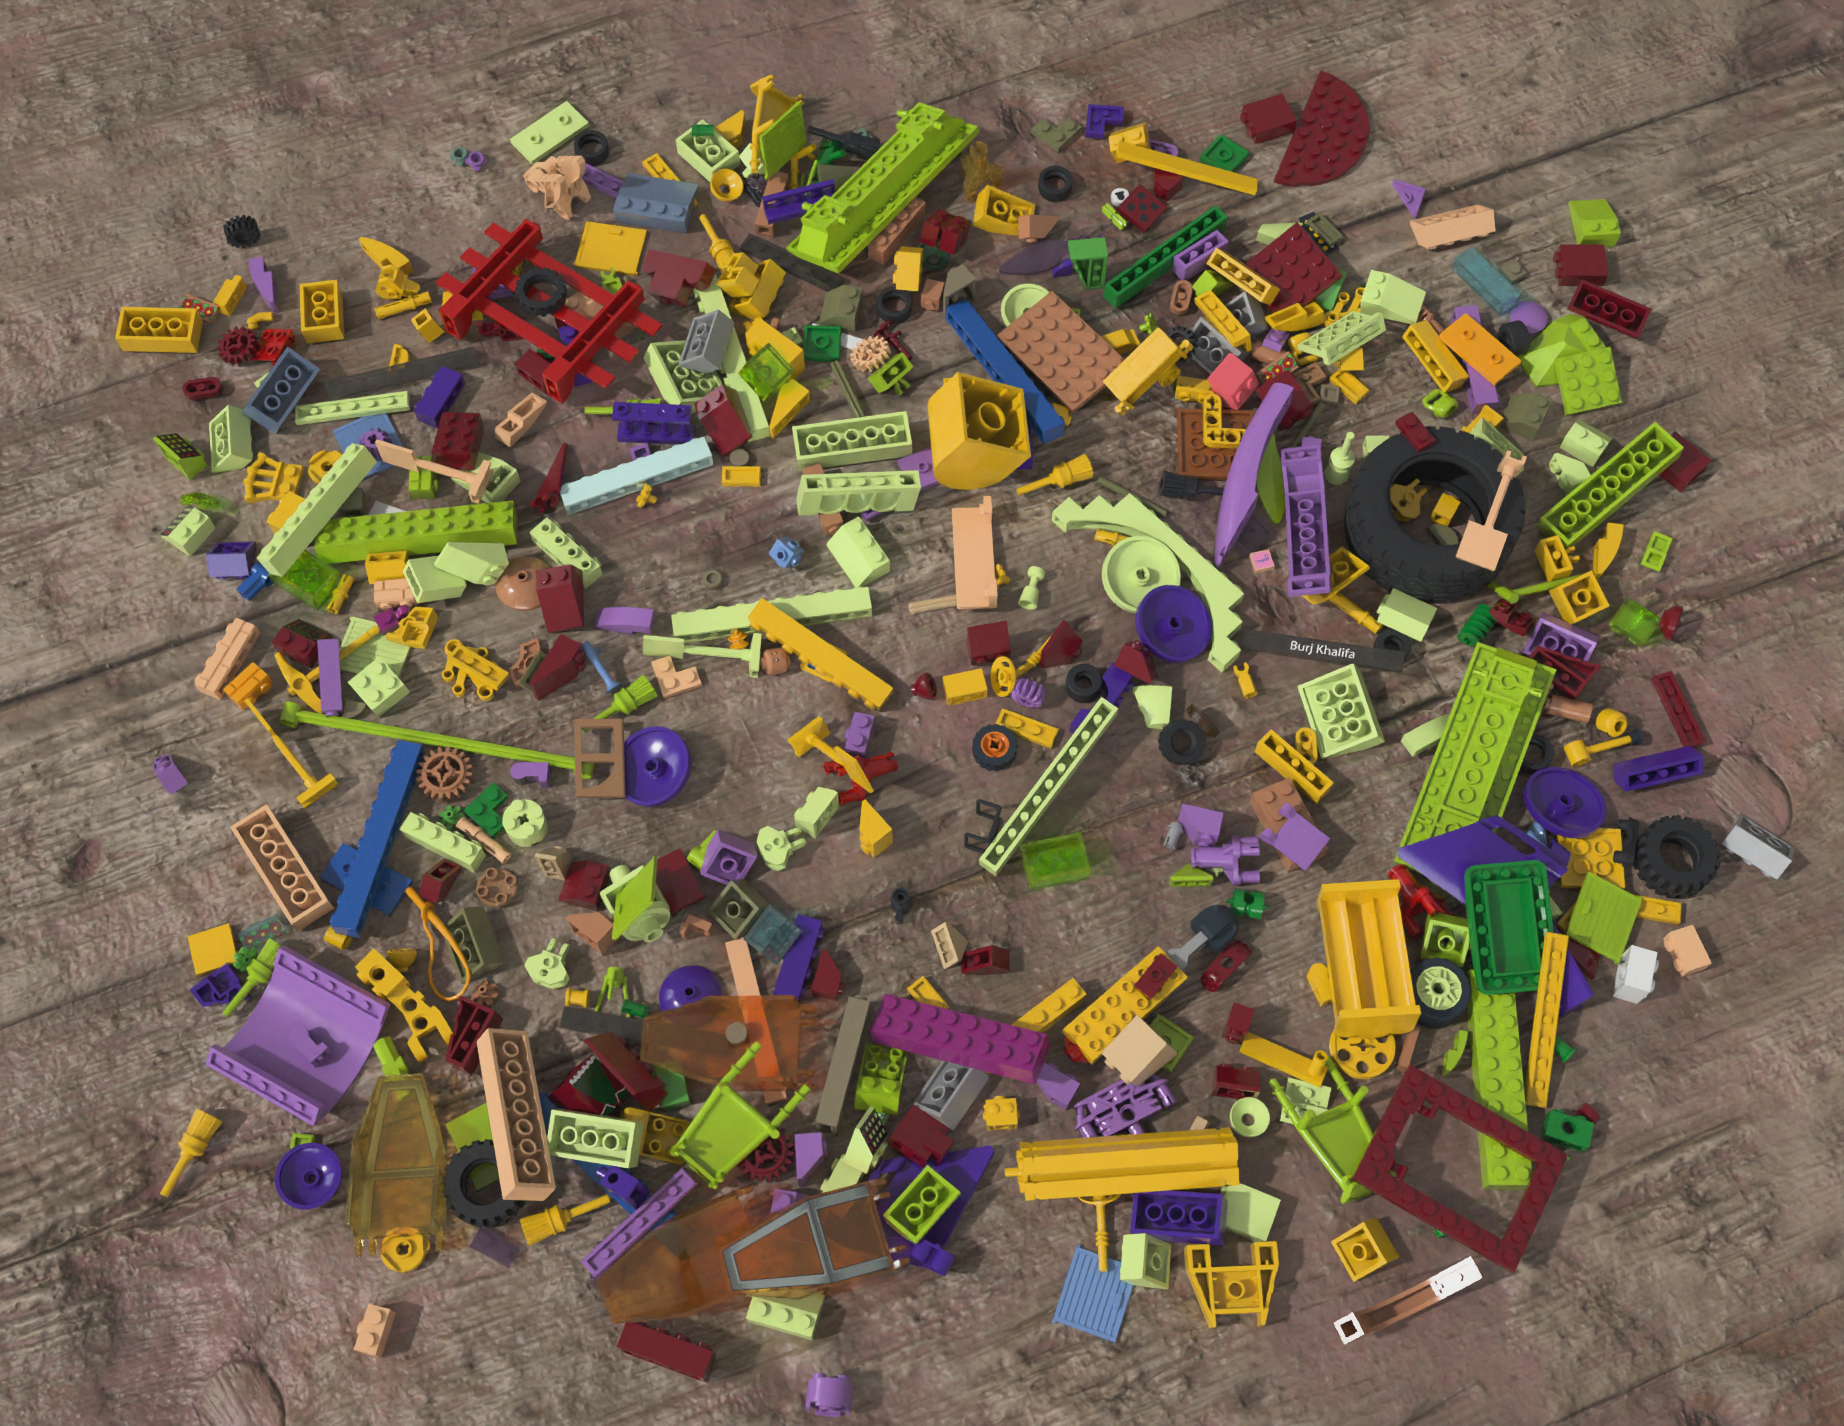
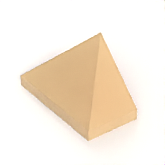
[931,922,968,969]

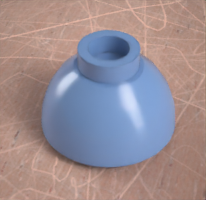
[1524,821,1549,847]

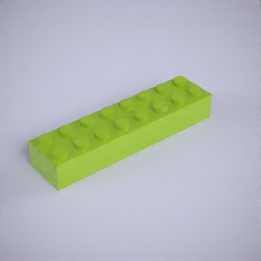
[1537,422,1684,550]

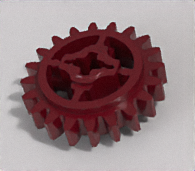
[737,1128,795,1184]

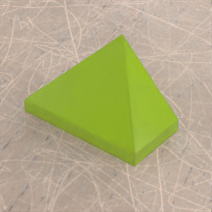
[1169,863,1213,887]

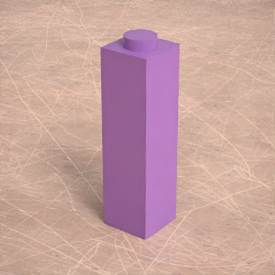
[317,639,343,717]

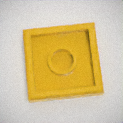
[187,923,237,977]

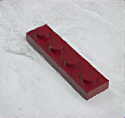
[1651,671,1706,748]

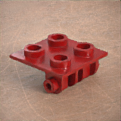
[250,329,295,366]

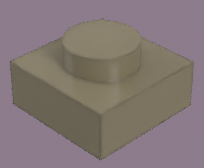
[1499,260,1527,285]

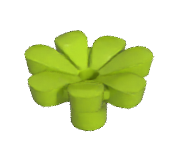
[1139,313,1158,335]

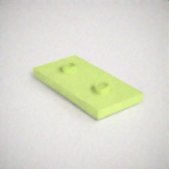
[510,101,589,165]

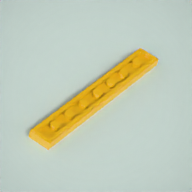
[1116,141,1258,195]
[1524,932,1569,1108]

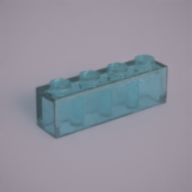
[1452,247,1521,317]

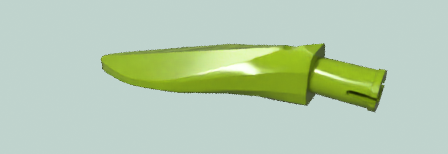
[1256,434,1286,525]

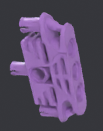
[1074,1074,1177,1138]

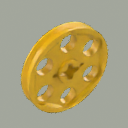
[1329,1029,1396,1079]

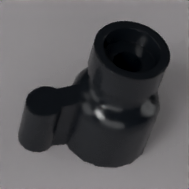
[890,888,911,925]

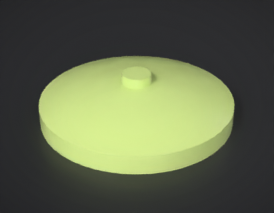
[1102,536,1181,614]

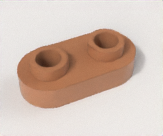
[1170,280,1193,315]

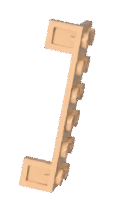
[952,496,998,609]

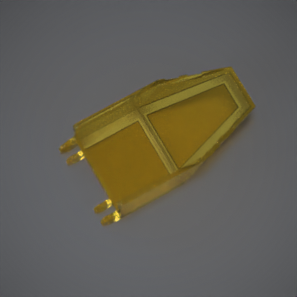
[346,1073,447,1257]

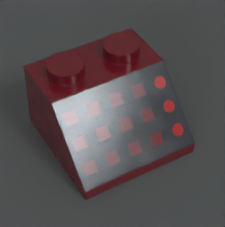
[271,619,333,669]

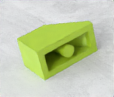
[1192,270,1235,297]

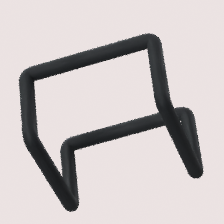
[964,799,1002,854]

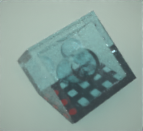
[743,904,803,965]

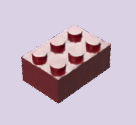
[431,412,484,470]

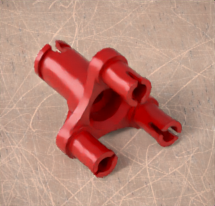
[823,752,898,805]
[1387,864,1454,940]

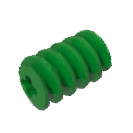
[1457,604,1497,647]

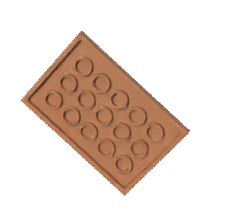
[996,291,1125,414]

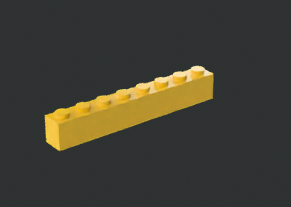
[748,598,893,711]

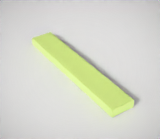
[295,391,410,425]

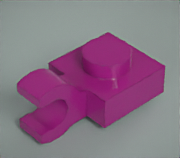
[373,605,409,635]

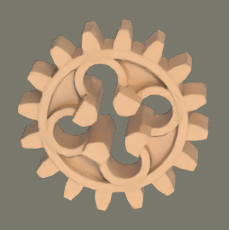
[850,336,891,372]

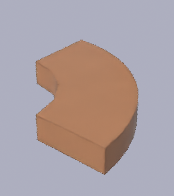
[508,638,542,688]

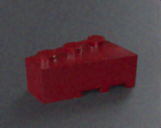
[1528,646,1601,699]
[445,995,503,1076]

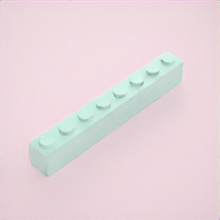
[559,437,714,516]

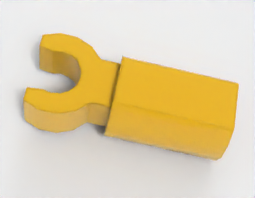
[1234,662,1257,699]

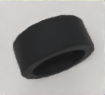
[574,130,609,166]
[1038,165,1073,202]
[877,287,912,324]
[1520,733,1554,774]

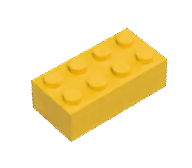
[115,307,203,353]

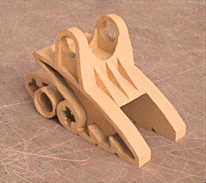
[523,156,591,220]

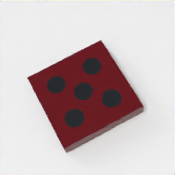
[1117,184,1167,233]

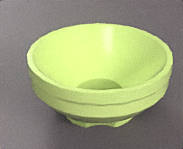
[1229,1097,1270,1138]

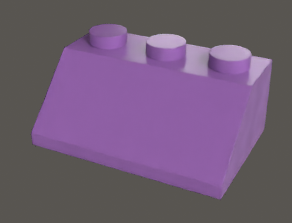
[1523,612,1598,662]

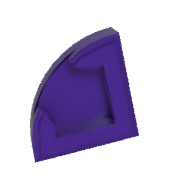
[1052,259,1073,277]

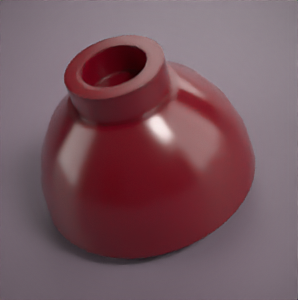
[911,672,937,700]

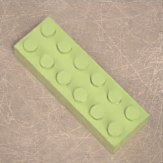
[792,411,912,471]

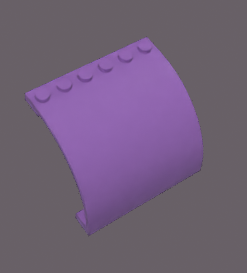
[205,945,390,1126]

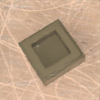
[1319,384,1340,406]

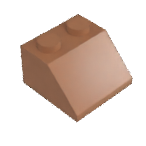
[565,912,620,956]

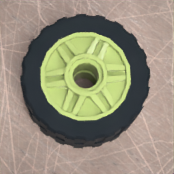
[1410,957,1471,1029]

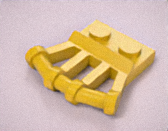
[243,452,304,503]

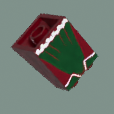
[548,1054,628,1117]

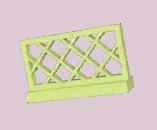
[1297,311,1386,365]

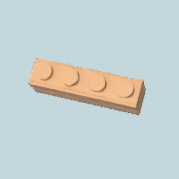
[195,618,261,700]

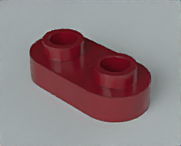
[182,377,223,400]

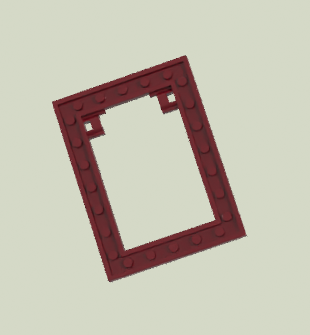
[1351,1064,1569,1273]

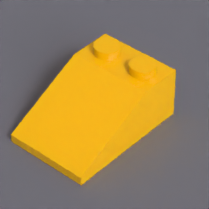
[973,185,1035,236]

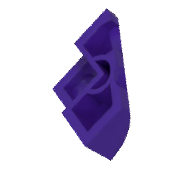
[190,962,251,1007]

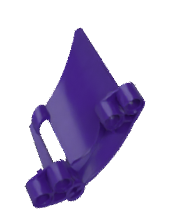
[1398,815,1571,905]
[822,1145,995,1276]

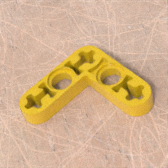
[1203,393,1246,448]

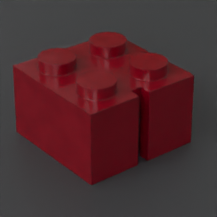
[920,209,971,255]

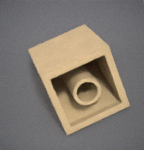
[1102,1015,1178,1087]

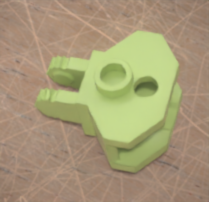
[757,826,807,872]
[525,938,570,990]

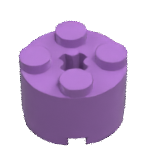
[805,1373,853,1417]

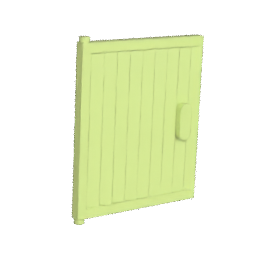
[339,617,411,678]

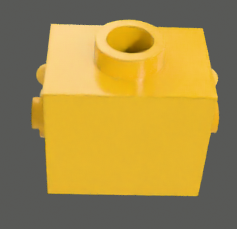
[983,1096,1020,1131]

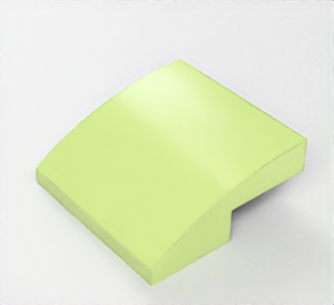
[1280,1077,1331,1124]

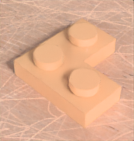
[651,656,702,699]

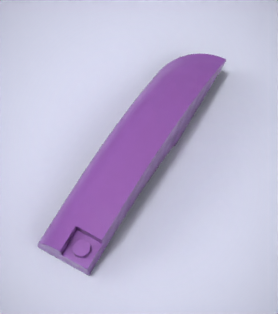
[1214,383,1294,571]

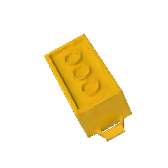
[1103,327,1193,416]

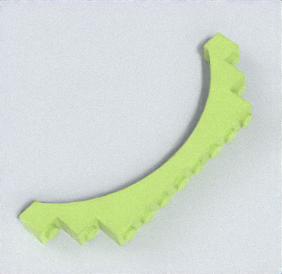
[1052,493,1244,673]

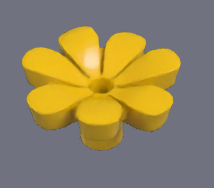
[636,483,657,508]
[994,564,1010,590]

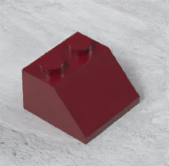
[966,620,1011,666]
[1114,640,1158,684]
[558,860,610,911]
[1211,1063,1261,1100]

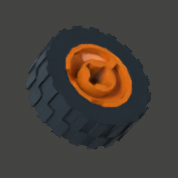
[972,724,1017,771]

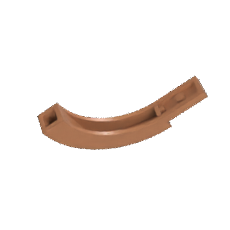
[1334,1256,1484,1344]

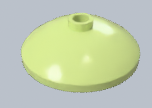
[1001,284,1050,327]

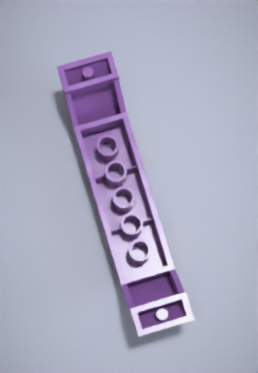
[1281,444,1333,597]

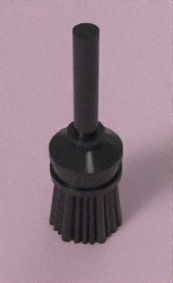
[807,125,880,160]
[1158,470,1224,500]

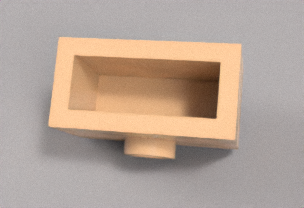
[354,1304,396,1358]

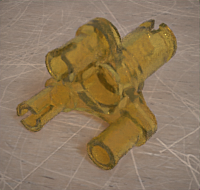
[960,141,1004,204]

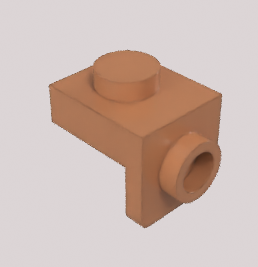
[679,914,714,940]

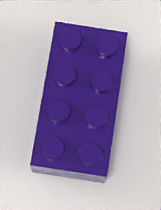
[1130,1191,1228,1246]

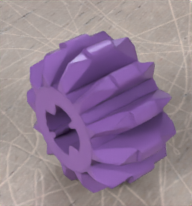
[359,427,392,460]
[1011,678,1046,709]

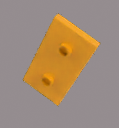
[1438,313,1521,386]

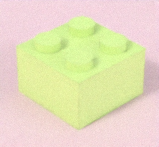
[348,656,410,718]

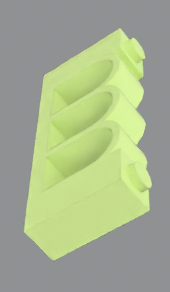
[796,470,921,516]

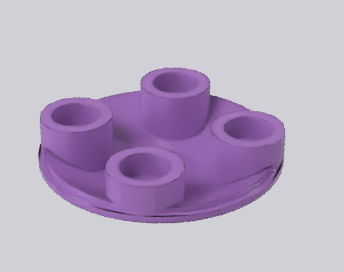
[1509,301,1548,336]

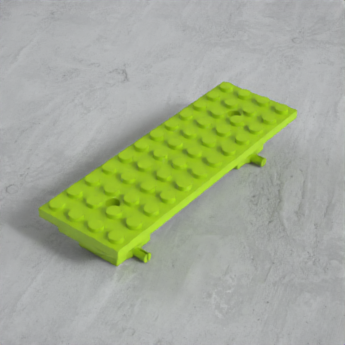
[786,102,980,274]
[1393,642,1557,874]

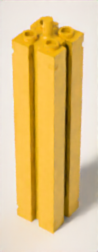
[1004,1127,1239,1201]

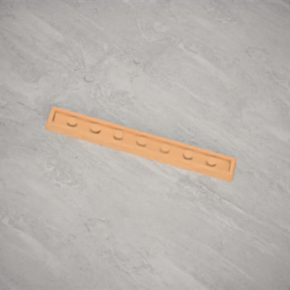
[725,937,787,1105]

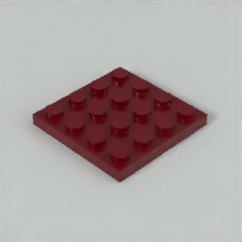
[1245,222,1343,313]

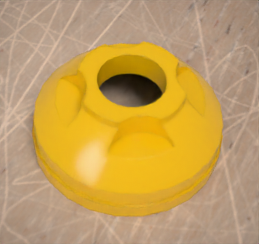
[710,169,743,202]

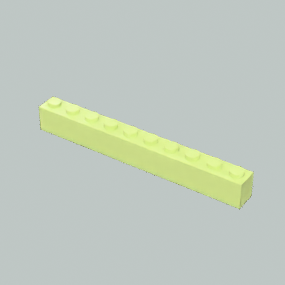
[693,273,770,442]
[671,586,872,643]
[979,697,1118,876]

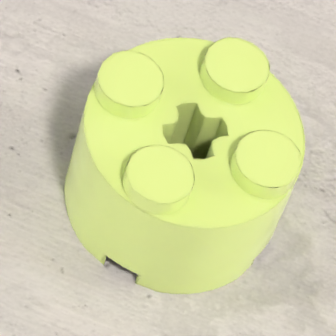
[503,799,548,847]

